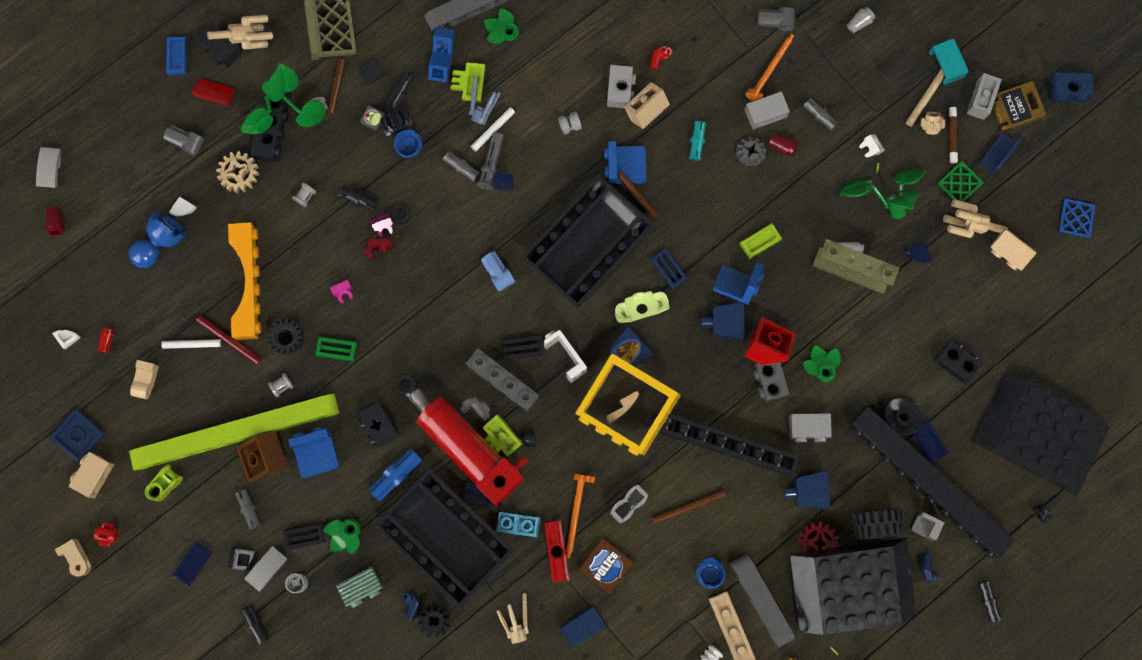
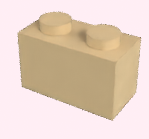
[624,83,670,129]
[990,228,1036,271]
[68,452,115,499]

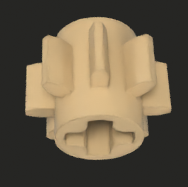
[921,112,945,135]

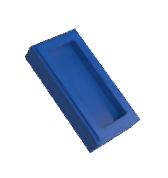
[166,37,187,75]

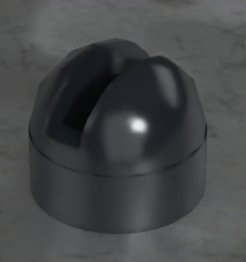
[522,431,536,447]

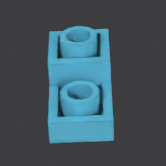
[496,512,540,538]

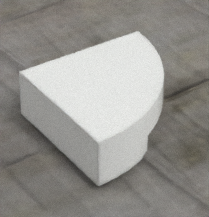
[169,197,196,216]
[52,330,81,349]

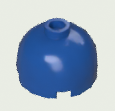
[146,211,186,247]

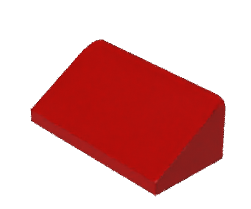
[192,78,236,107]

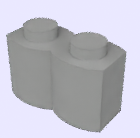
[610,485,648,524]

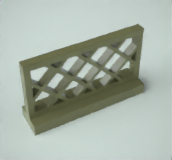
[304,0,356,61]

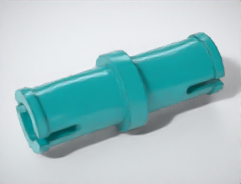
[689,121,706,161]

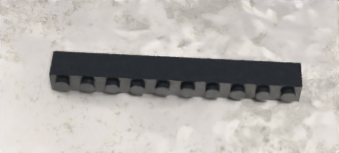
[849,407,1015,559]

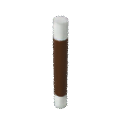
[949,107,958,163]

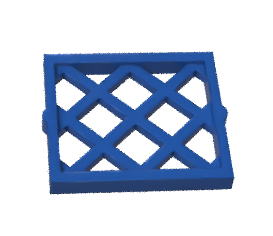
[1059,199,1095,238]

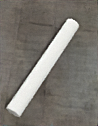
[471,107,515,152]
[162,339,221,349]

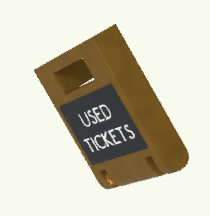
[992,81,1046,132]

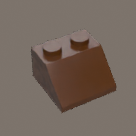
[236,431,288,483]

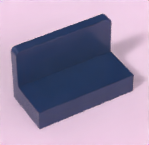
[979,133,1022,174]
[560,606,606,647]

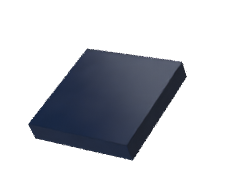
[50,409,106,463]

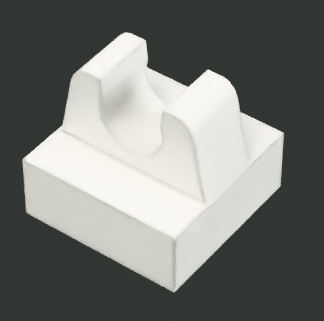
[859,135,885,157]

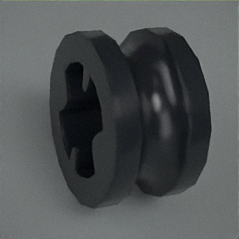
[1033,503,1052,523]

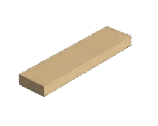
[708,591,756,660]

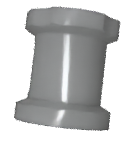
[292,183,316,208]
[268,373,294,397]

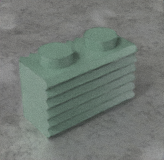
[336,567,384,608]

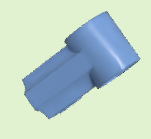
[481,251,515,292]

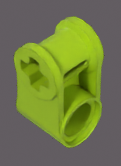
[145,464,183,502]

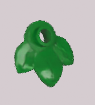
[484,8,519,44]
[803,346,841,382]
[323,519,361,554]

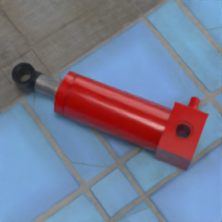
[395,374,528,508]

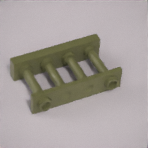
[812,239,899,294]

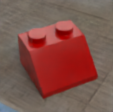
[745,317,797,365]

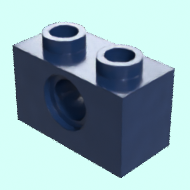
[1049,72,1093,103]

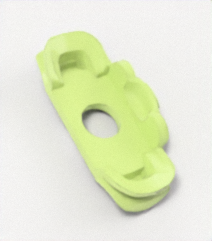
[615,291,670,323]

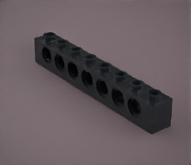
[643,407,799,477]

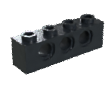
[250,91,292,163]

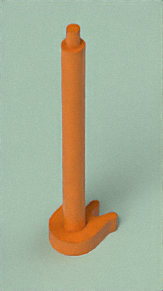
[746,34,794,101]
[566,474,595,559]

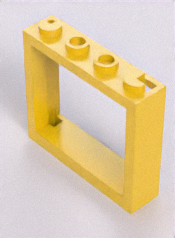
[575,354,681,456]

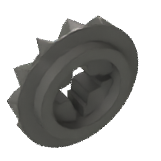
[736,136,766,166]

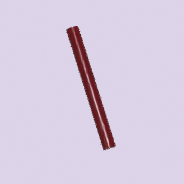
[196,315,262,365]

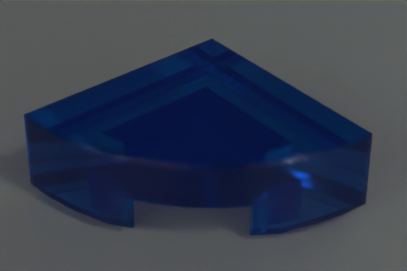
[906,243,933,263]

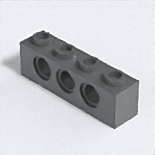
[466,349,539,413]

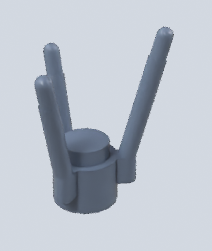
[468,77,501,125]

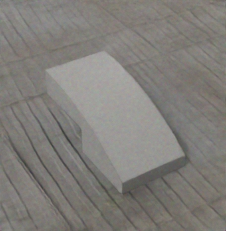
[36,147,61,188]
[245,546,287,592]

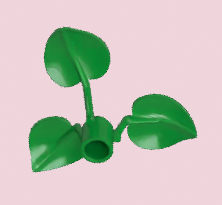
[240,63,326,134]
[840,168,925,219]

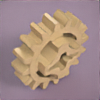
[216,151,259,193]

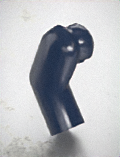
[921,553,937,583]
[402,591,420,621]

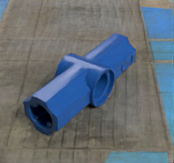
[369,449,423,502]

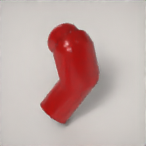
[649,46,672,70]

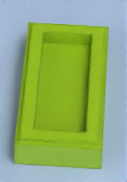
[739,223,782,259]

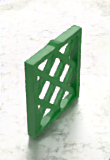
[937,161,984,202]

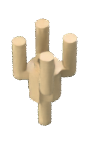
[207,15,273,49]
[943,199,1008,238]

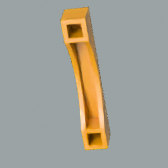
[228,223,262,340]

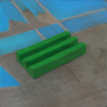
[315,337,357,362]

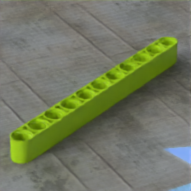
[129,394,339,471]

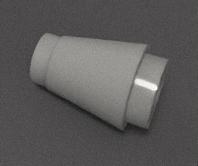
[847,7,875,34]

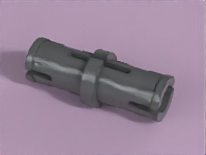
[803,98,839,131]
[443,150,480,182]
[235,489,261,530]

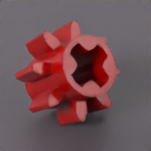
[94,522,119,547]

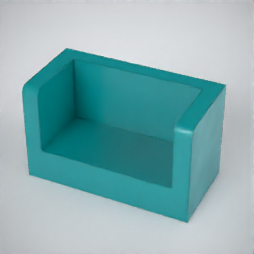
[929,38,969,85]

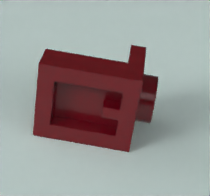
[365,238,393,261]

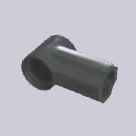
[757,7,795,31]
[163,125,205,156]

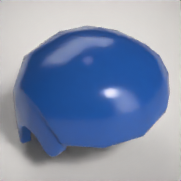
[394,129,423,158]
[129,239,160,268]
[695,557,726,589]

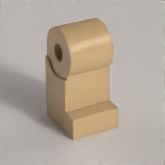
[130,360,159,399]
[55,539,91,576]

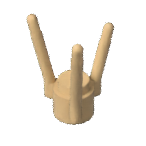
[496,593,529,644]

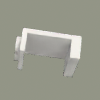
[544,330,587,383]

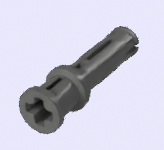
[477,132,504,190]

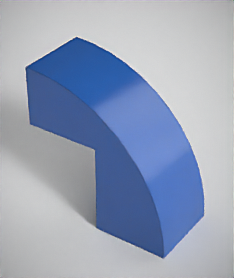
[428,27,455,82]

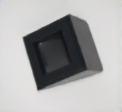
[359,58,384,86]
[228,548,254,571]

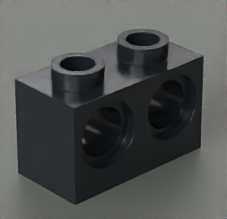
[934,341,983,384]

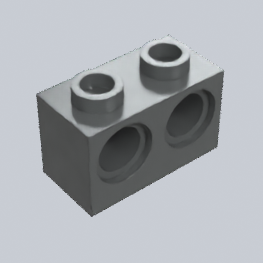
[752,362,789,403]

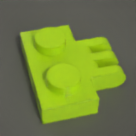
[450,62,485,102]
[483,414,523,457]

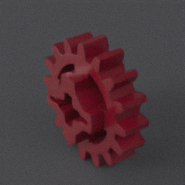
[796,522,840,552]

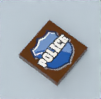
[579,539,634,594]

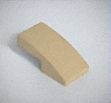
[606,391,639,424]

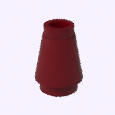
[769,135,798,156]
[45,206,65,236]

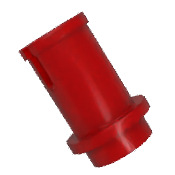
[97,328,115,353]

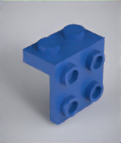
[604,141,646,184]
[713,262,764,304]
[288,427,339,478]

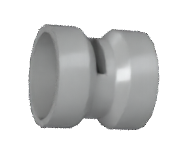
[558,111,582,135]
[285,573,308,593]

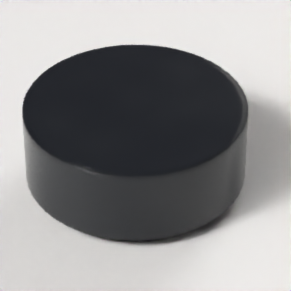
[391,205,411,225]

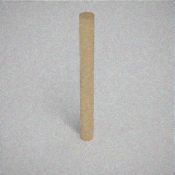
[906,68,945,127]

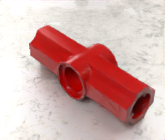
[544,521,569,582]

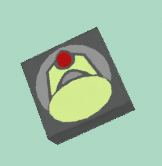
[360,106,385,131]

